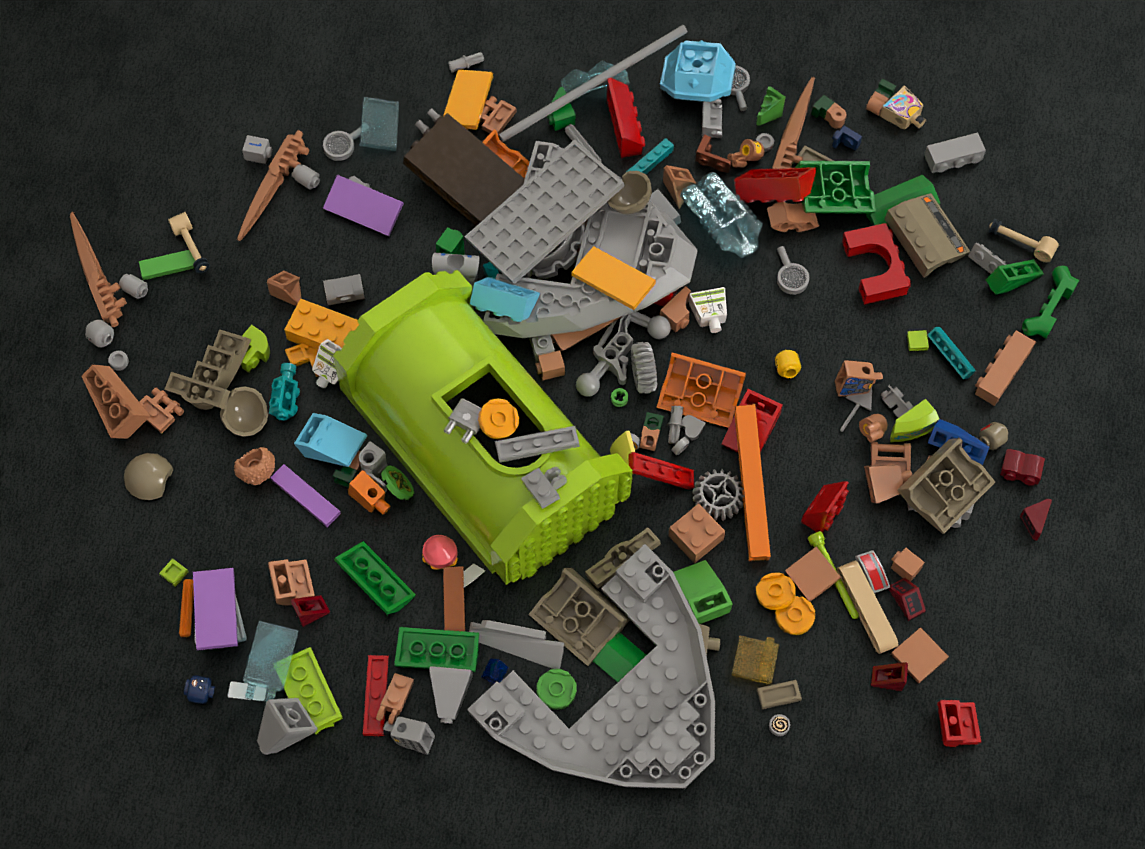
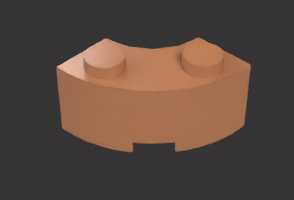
[767,202,819,232]

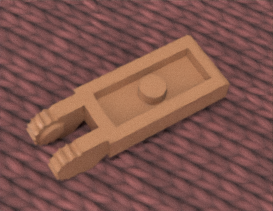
[376,673,414,725]

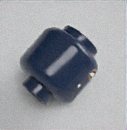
[184,675,215,704]

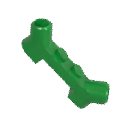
[1022,265,1079,338]

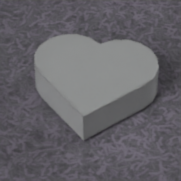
[682,415,706,440]

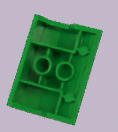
[795,161,876,213]

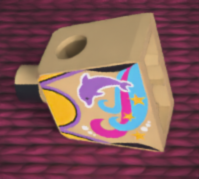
[880,86,926,129]

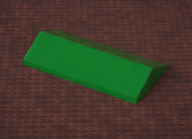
[865,175,940,227]
[334,541,416,614]
[395,627,479,672]
[593,632,646,683]

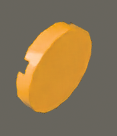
[478,398,519,440]
[756,573,796,610]
[775,596,815,635]

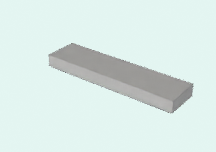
[495,426,579,463]

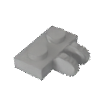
[521,467,567,509]

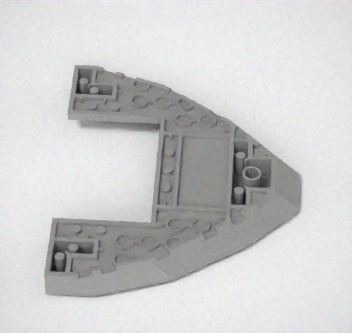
[484,141,697,338]
[467,544,715,788]

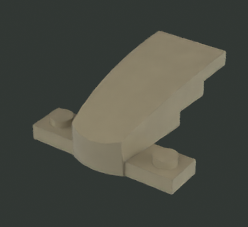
[164,329,251,410]
[585,528,661,589]

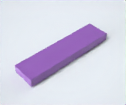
[270,464,341,527]

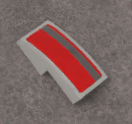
[855,550,890,593]

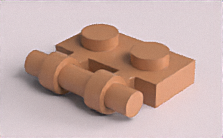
[478,96,516,136]
[140,388,184,433]

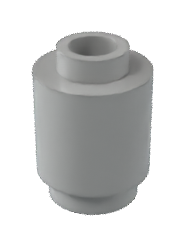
[292,164,320,189]
[119,274,148,299]

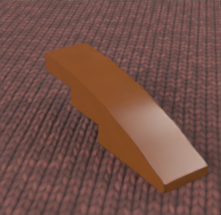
[443,567,465,632]

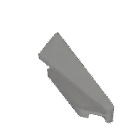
[469,620,564,669]

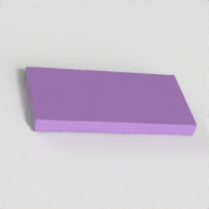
[323,175,404,236]
[193,568,238,650]

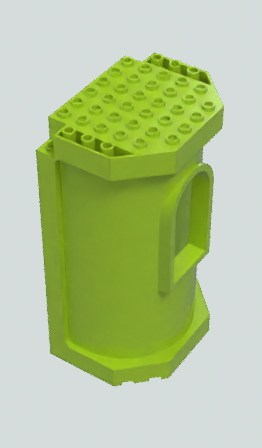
[333,270,632,585]

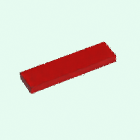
[629,452,694,490]
[363,655,389,736]

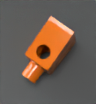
[348,470,391,515]

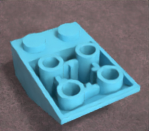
[294,413,367,467]

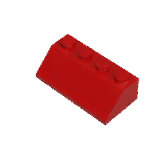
[607,78,645,158]
[734,167,816,203]

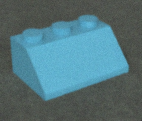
[470,277,540,322]

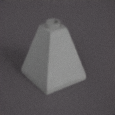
[429,666,473,723]
[257,698,318,755]

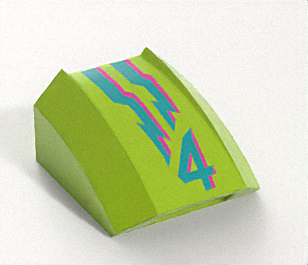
[890,399,939,442]

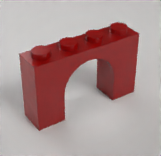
[842,223,911,304]

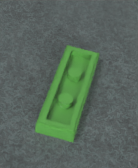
[139,250,195,280]

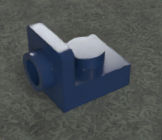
[832,126,862,151]

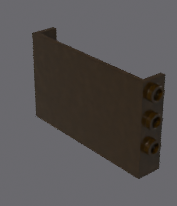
[403,113,525,226]

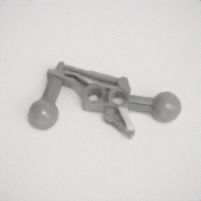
[576,311,671,397]

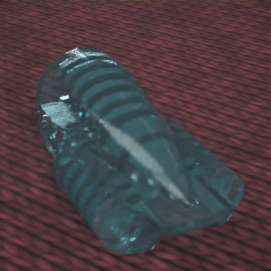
[680,172,763,258]

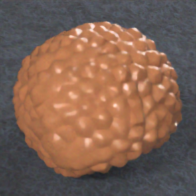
[234,447,275,485]

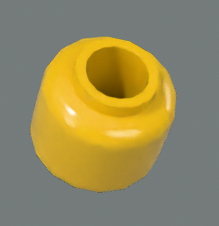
[775,350,801,378]

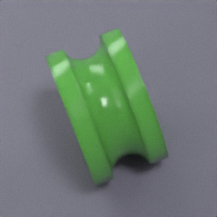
[611,388,628,407]

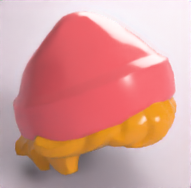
[422,535,458,570]

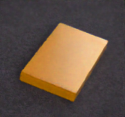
[443,70,493,130]
[571,246,656,310]

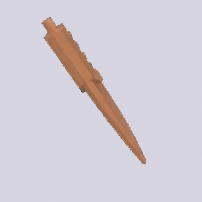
[772,77,815,169]
[238,131,309,241]
[70,212,127,327]

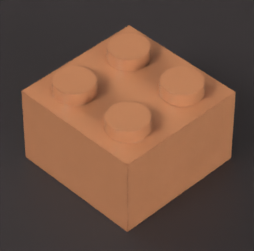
[668,504,725,563]

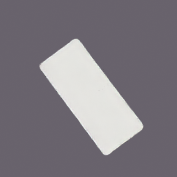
[464,564,485,587]
[228,682,267,701]

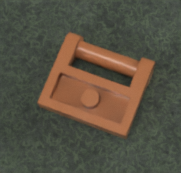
[870,442,911,472]

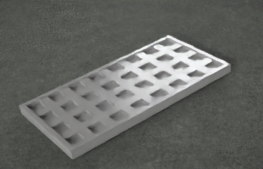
[465,140,625,284]

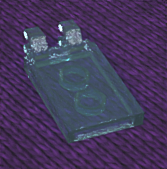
[243,621,299,703]

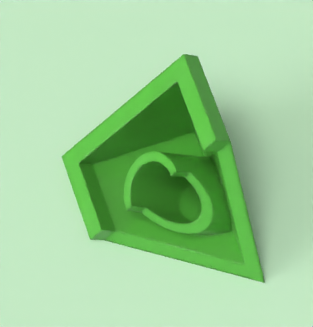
[756,86,785,126]

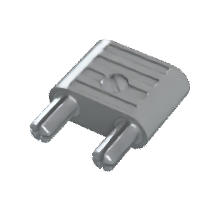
[444,399,481,444]

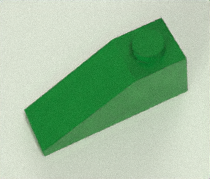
[986,260,1044,294]

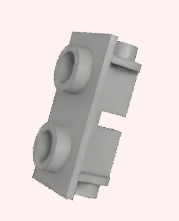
[968,243,1007,273]
[881,385,914,418]

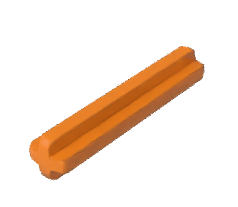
[179,579,194,637]

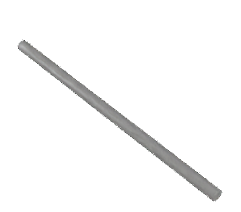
[499,25,687,142]

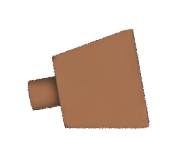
[864,465,912,503]

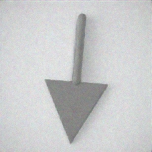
[840,387,872,432]

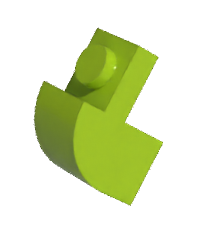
[241,325,270,372]

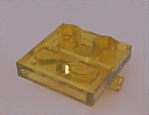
[732,636,779,684]

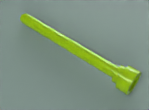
[807,531,859,619]

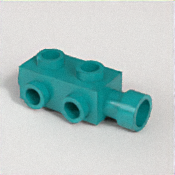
[269,363,300,420]

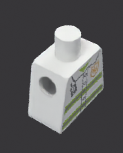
[689,287,727,333]
[312,339,342,388]

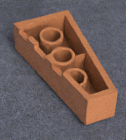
[82,365,150,439]

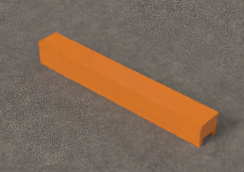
[734,404,771,561]

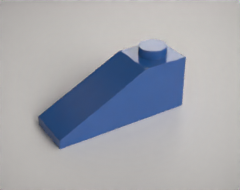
[928,419,990,465]

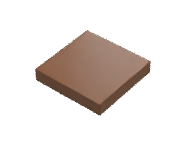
[785,547,841,602]
[891,627,949,684]

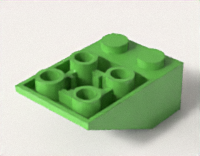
[673,560,733,624]

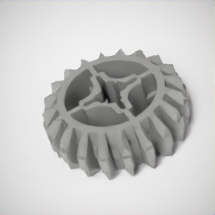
[631,342,657,393]
[693,469,744,521]

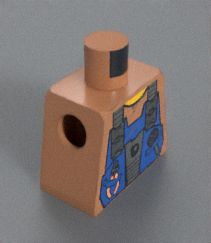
[835,361,883,397]

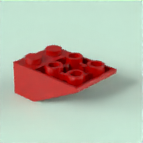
[721,389,783,452]
[801,481,849,532]

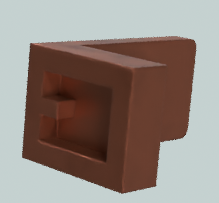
[695,135,731,173]

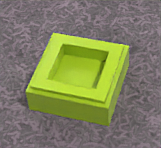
[907,330,929,351]
[159,558,188,587]

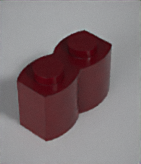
[1000,449,1045,486]

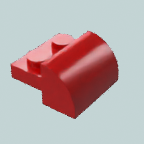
[937,700,981,747]

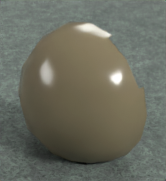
[607,171,652,214]
[220,386,268,436]
[124,453,173,500]

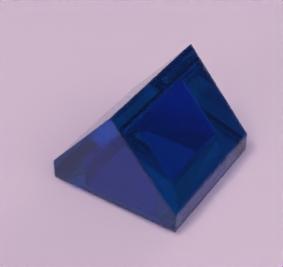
[481,659,508,683]

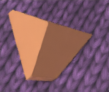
[663,165,696,209]
[267,271,301,306]

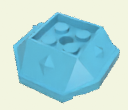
[660,40,736,102]

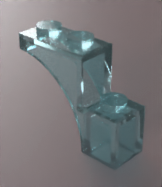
[561,61,630,99]

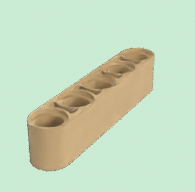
[837,560,898,654]

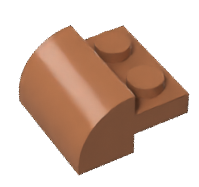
[268,559,315,605]

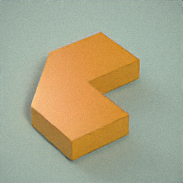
[285,343,319,377]

